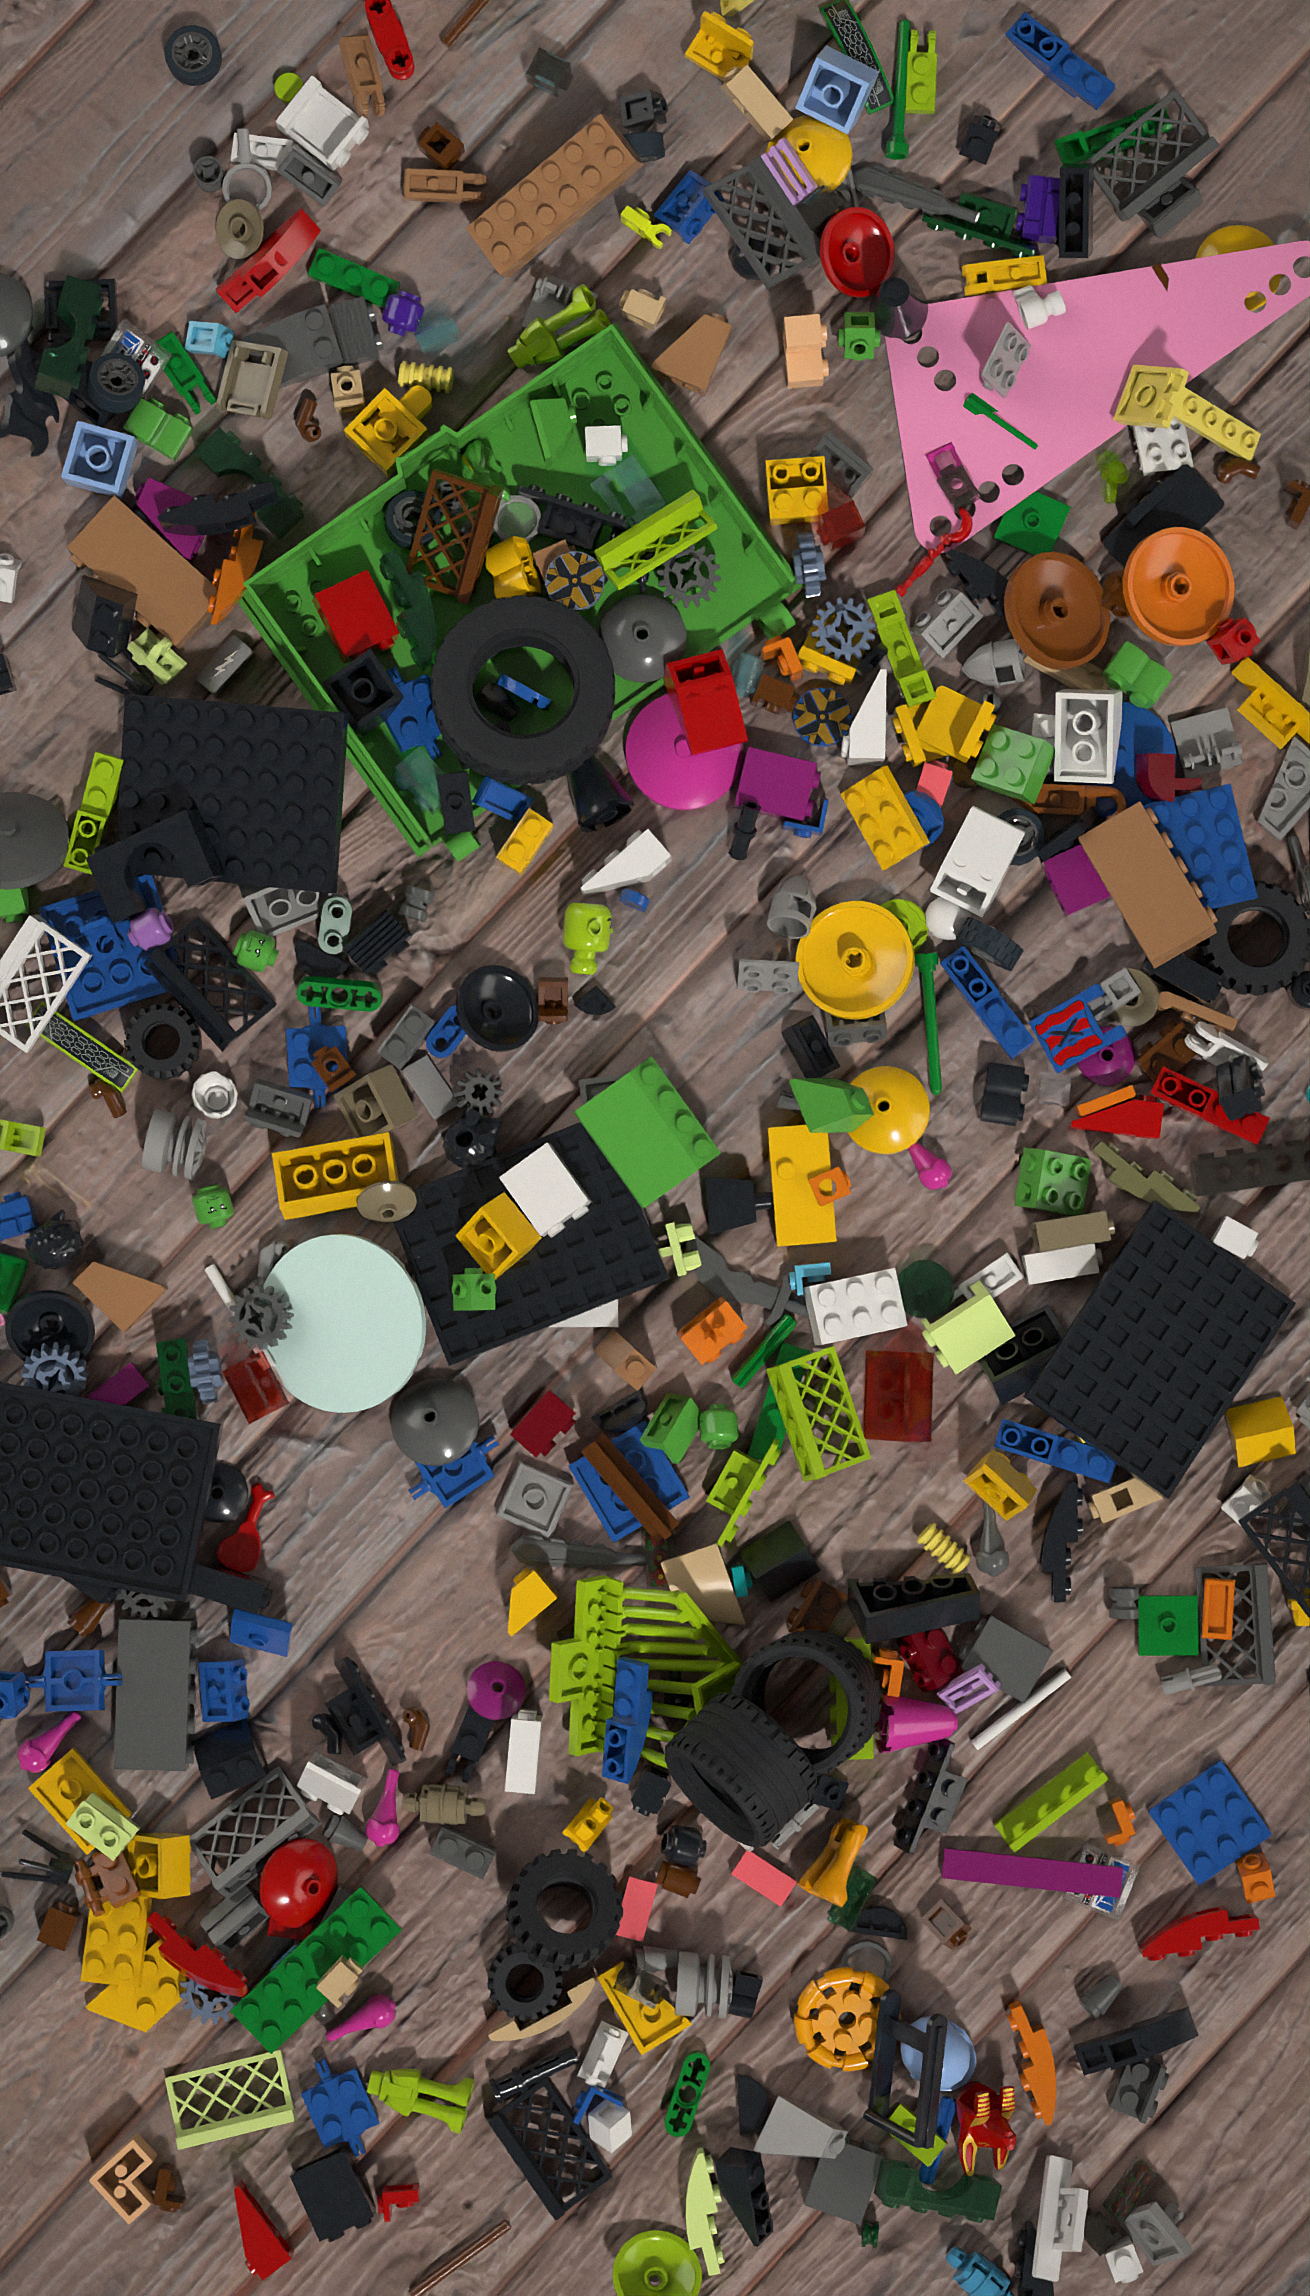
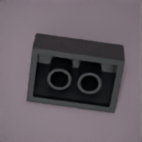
[977,1304,1065,1405]

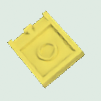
[1113,365,1261,461]

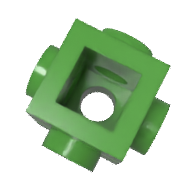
[838,312,880,361]
[452,1268,496,1311]

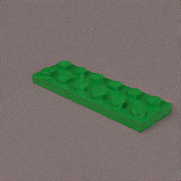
[230,1885,402,2054]

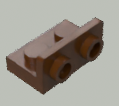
[1135,1021,1198,1084]
[786,1577,848,1633]

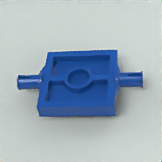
[384,666,443,761]
[286,1007,349,1108]
[408,1434,499,1508]
[26,1650,123,1712]
[301,2058,380,2157]

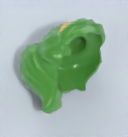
[460,439,511,502]

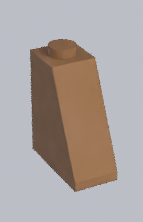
[651,313,732,396]
[73,1261,168,1332]
[593,1328,657,1391]

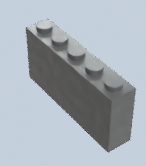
[114,1617,198,1771]

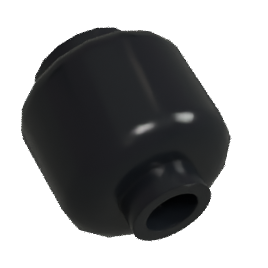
[1287,970,1310,1010]
[660,1825,707,1866]

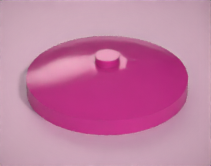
[626,694,743,811]

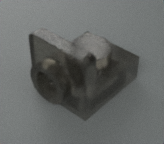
[613,1962,667,2009]

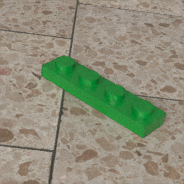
[748,1342,810,1464]

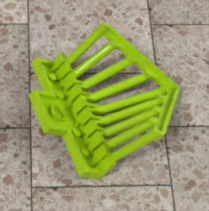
[549,1575,744,1768]

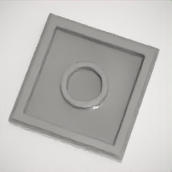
[496,1461,574,1539]

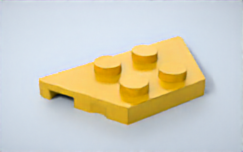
[86,1930,189,2032]

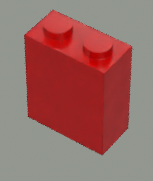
[312,570,399,664]

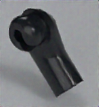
[312,1713,342,1754]

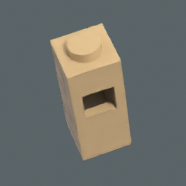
[720,65,793,141]
[1087,1476,1163,1523]

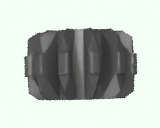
[454,1068,504,1117]

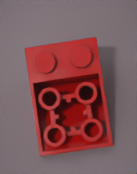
[663,649,748,756]

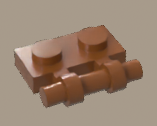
[74,1850,142,1917]

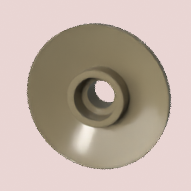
[216,199,264,259]
[1110,968,1159,1027]
[357,1181,417,1223]

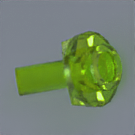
[1100,460,1130,504]

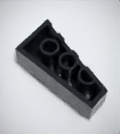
[848,1573,980,1644]

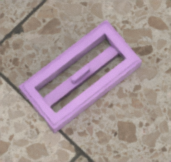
[761,138,818,205]
[936,1663,1001,1714]

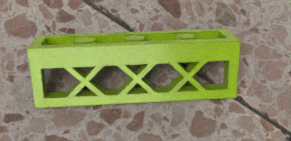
[595,489,718,590]
[993,1752,1109,1853]

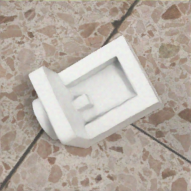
[0,553,22,603]
[1221,1475,1272,1526]

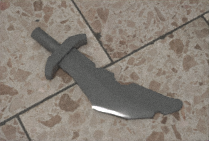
[686,1235,809,1325]

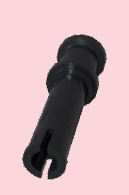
[489,2045,580,2104]

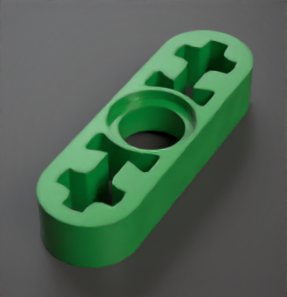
[296,976,383,1012]
[665,2050,710,2137]

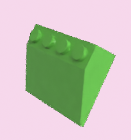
[574,1056,721,1209]

